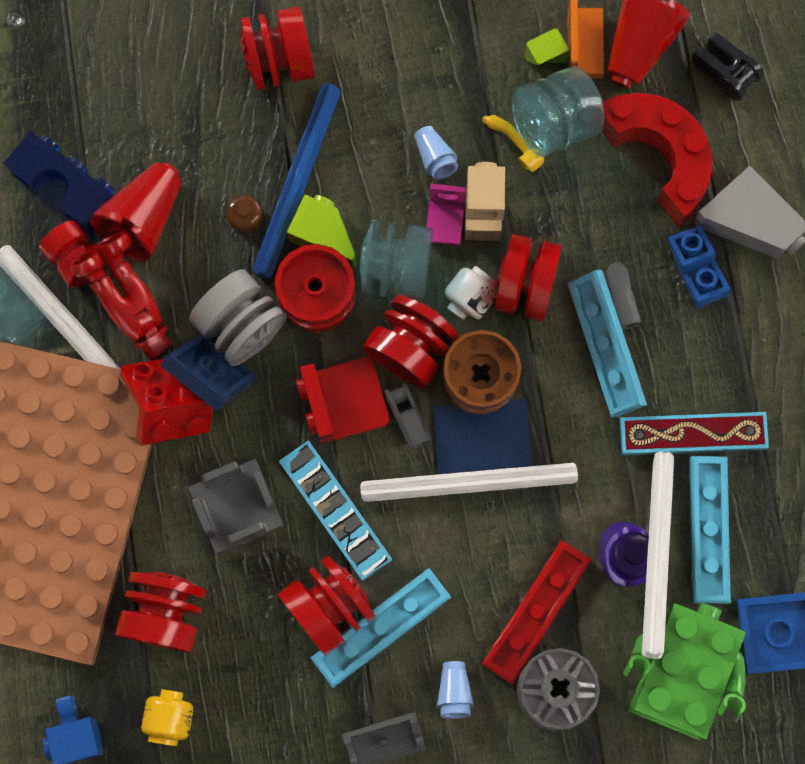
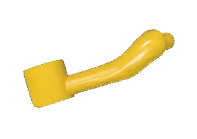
[482,115,544,172]

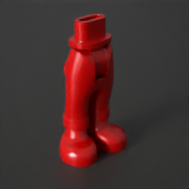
[69,231,171,360]

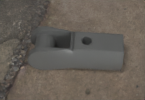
[604,262,641,330]
[384,382,433,450]

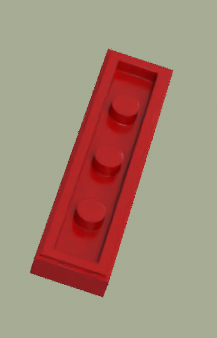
[481,540,592,685]

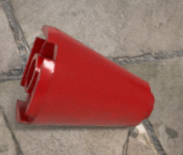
[607,0,690,89]
[90,162,182,262]

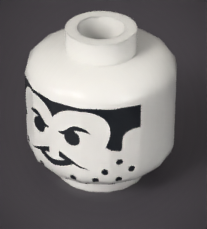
[445,266,498,321]

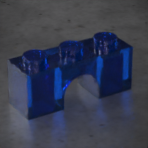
[3,131,114,236]

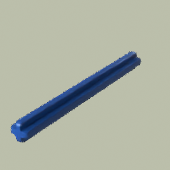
[252,83,341,279]

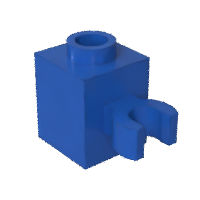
[42,695,104,764]

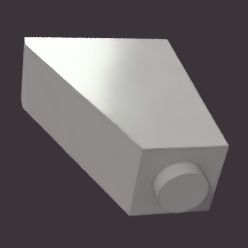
[693,166,805,259]

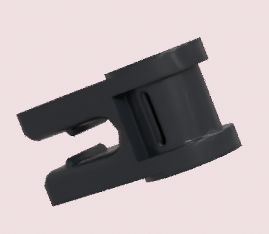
[692,32,764,101]

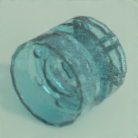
[512,66,604,157]
[359,219,433,302]

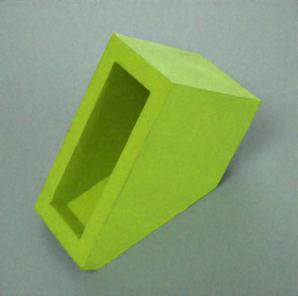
[287,195,357,269]

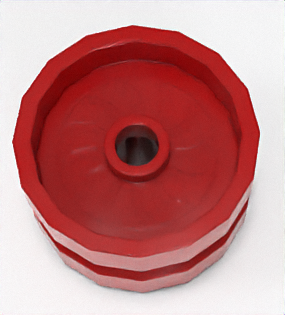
[494,233,562,322]
[275,244,357,333]

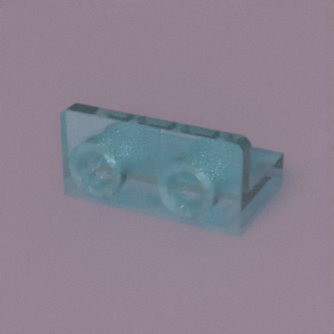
[0,267,47,345]

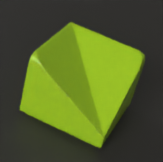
[524,28,569,65]

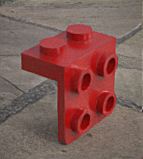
[296,357,390,445]
[120,359,213,446]

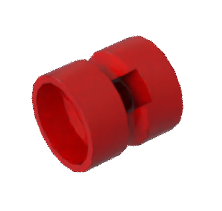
[39,220,105,288]

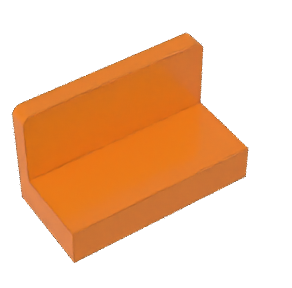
[567,0,604,79]

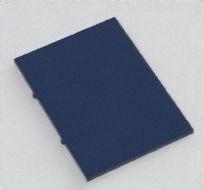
[433,399,532,474]

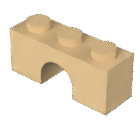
[465,162,505,241]

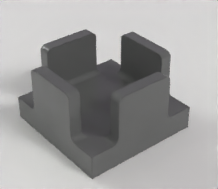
[188,458,284,556]

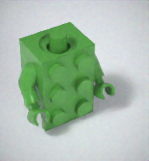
[623,603,746,741]

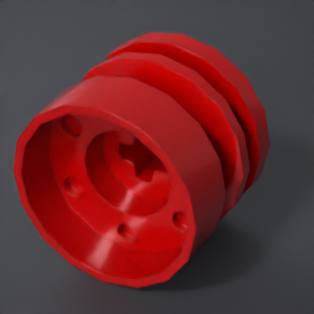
[240,6,315,91]
[362,294,460,389]
[277,555,376,657]
[115,571,207,653]

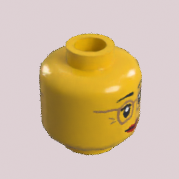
[141,689,193,746]

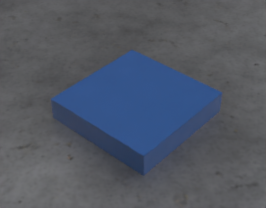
[735,593,805,675]

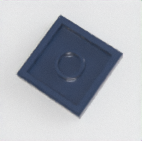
[160,334,258,411]

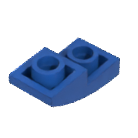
[668,225,730,308]

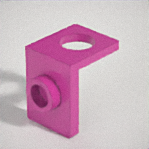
[425,184,466,246]

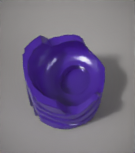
[598,522,649,587]

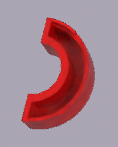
[593,93,712,228]

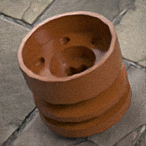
[442,330,521,415]

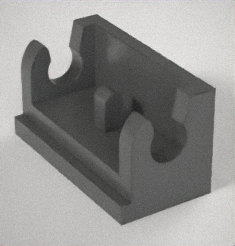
[342,712,426,764]

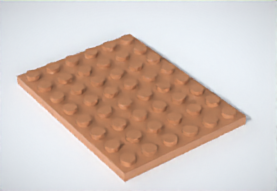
[0,341,153,666]

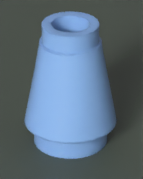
[414,126,458,180]
[437,661,474,719]

